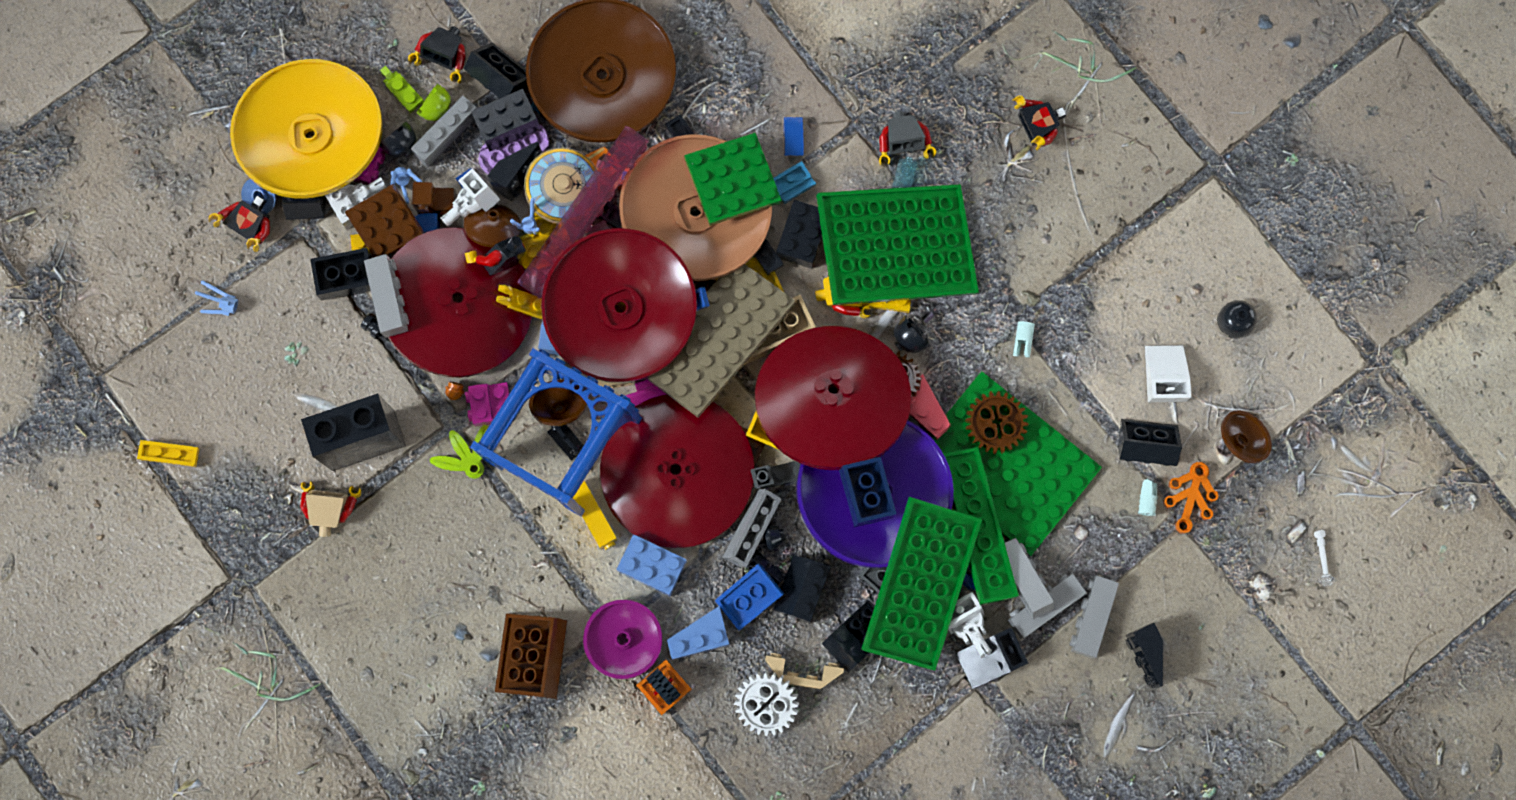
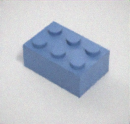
[616,534,687,597]

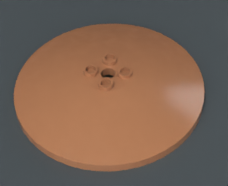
[619,135,772,281]

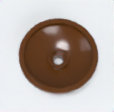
[464,203,521,248]
[529,380,587,426]
[1221,410,1272,464]

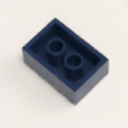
[839,457,896,528]

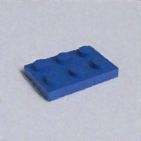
[715,563,784,631]

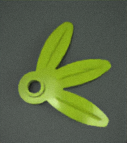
[430,425,488,479]

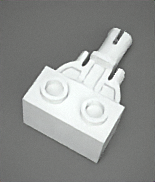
[441,168,500,227]
[325,177,386,230]
[948,592,992,658]

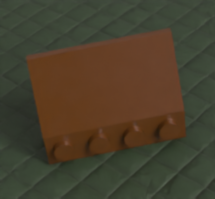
[495,614,567,699]

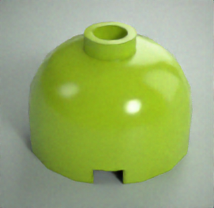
[416,83,451,121]

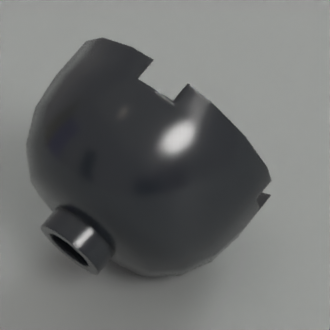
[379,121,416,157]
[1217,300,1257,339]
[894,315,930,354]

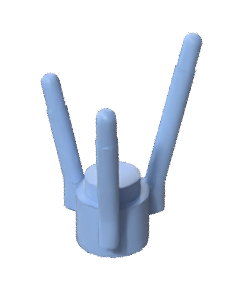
[390,167,422,204]
[510,198,540,235]
[195,281,238,316]

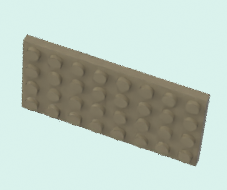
[646,265,796,418]

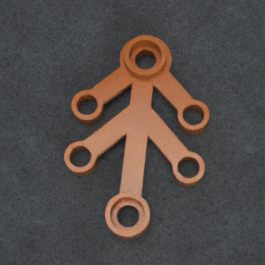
[1163,462,1219,534]

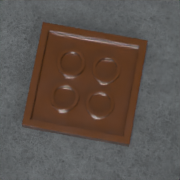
[345,183,424,258]

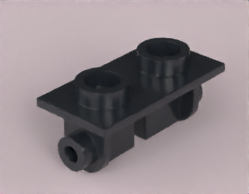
[547,425,584,461]
[747,552,785,585]

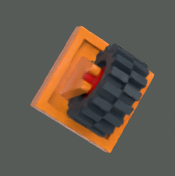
[636,660,692,715]

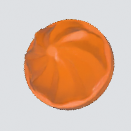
[445,381,464,400]

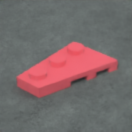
[909,374,951,440]

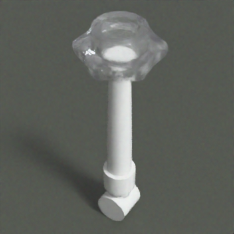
[1314,530,1337,587]

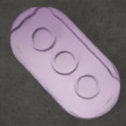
[478,125,549,174]

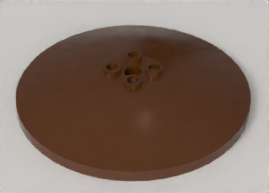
[526,0,676,143]

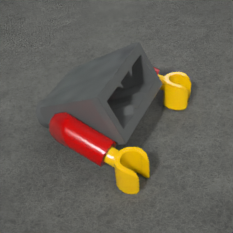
[879,111,936,165]

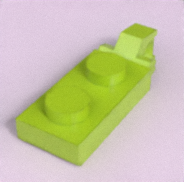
[380,66,424,113]

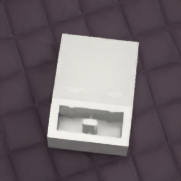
[1145,345,1191,403]

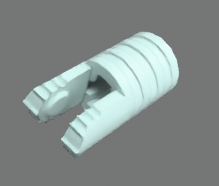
[1013,321,1035,357]
[1138,479,1158,516]

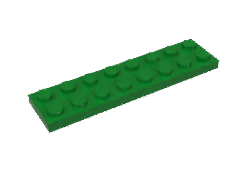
[944,447,1019,605]

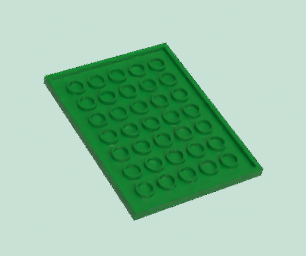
[816,184,979,305]
[929,371,1102,557]

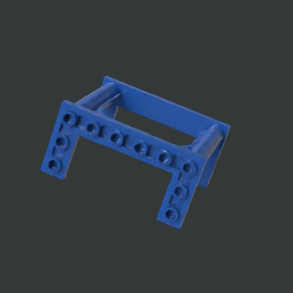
[470,348,642,517]

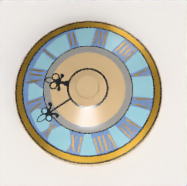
[524,148,601,224]

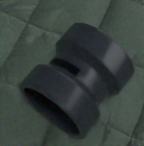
[360,313,382,339]

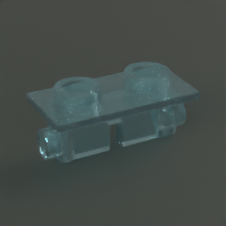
[892,157,918,188]

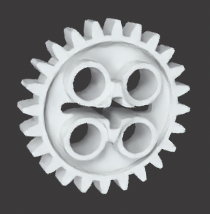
[734,671,799,736]

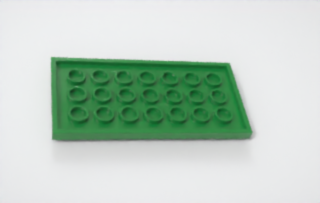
[862,497,982,671]

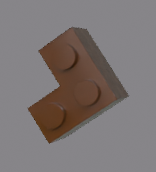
[412,182,457,217]

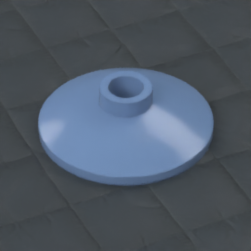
[241,179,276,213]

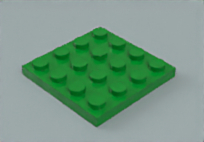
[684,133,782,226]

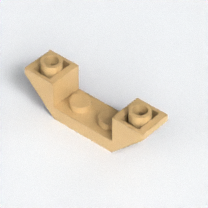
[765,653,844,690]

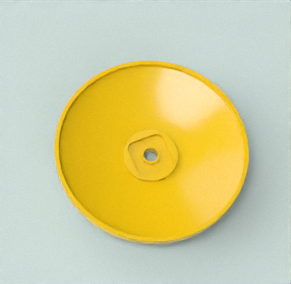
[230,59,383,199]

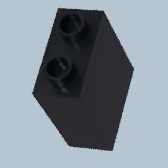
[301,393,406,471]

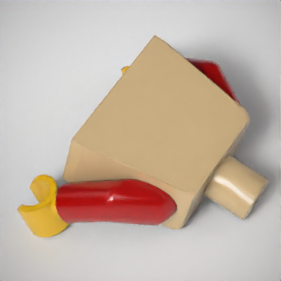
[300,481,362,537]

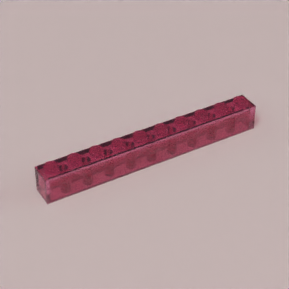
[517,126,649,298]

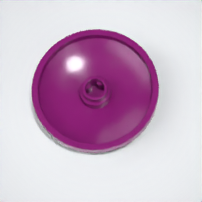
[583,600,662,679]

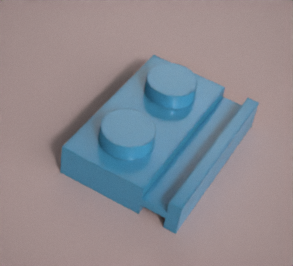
[773,161,816,204]

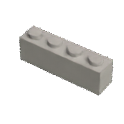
[411,96,477,167]
[364,254,409,337]
[723,489,782,567]
[1005,538,1056,620]
[1007,574,1087,639]
[1069,575,1119,659]

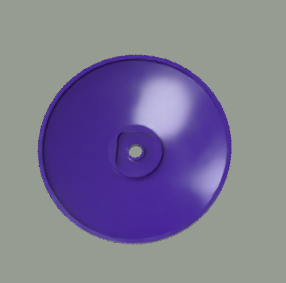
[797,421,954,568]

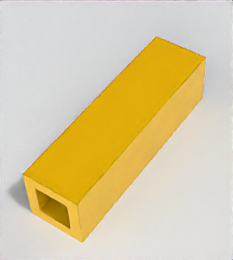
[573,481,617,550]

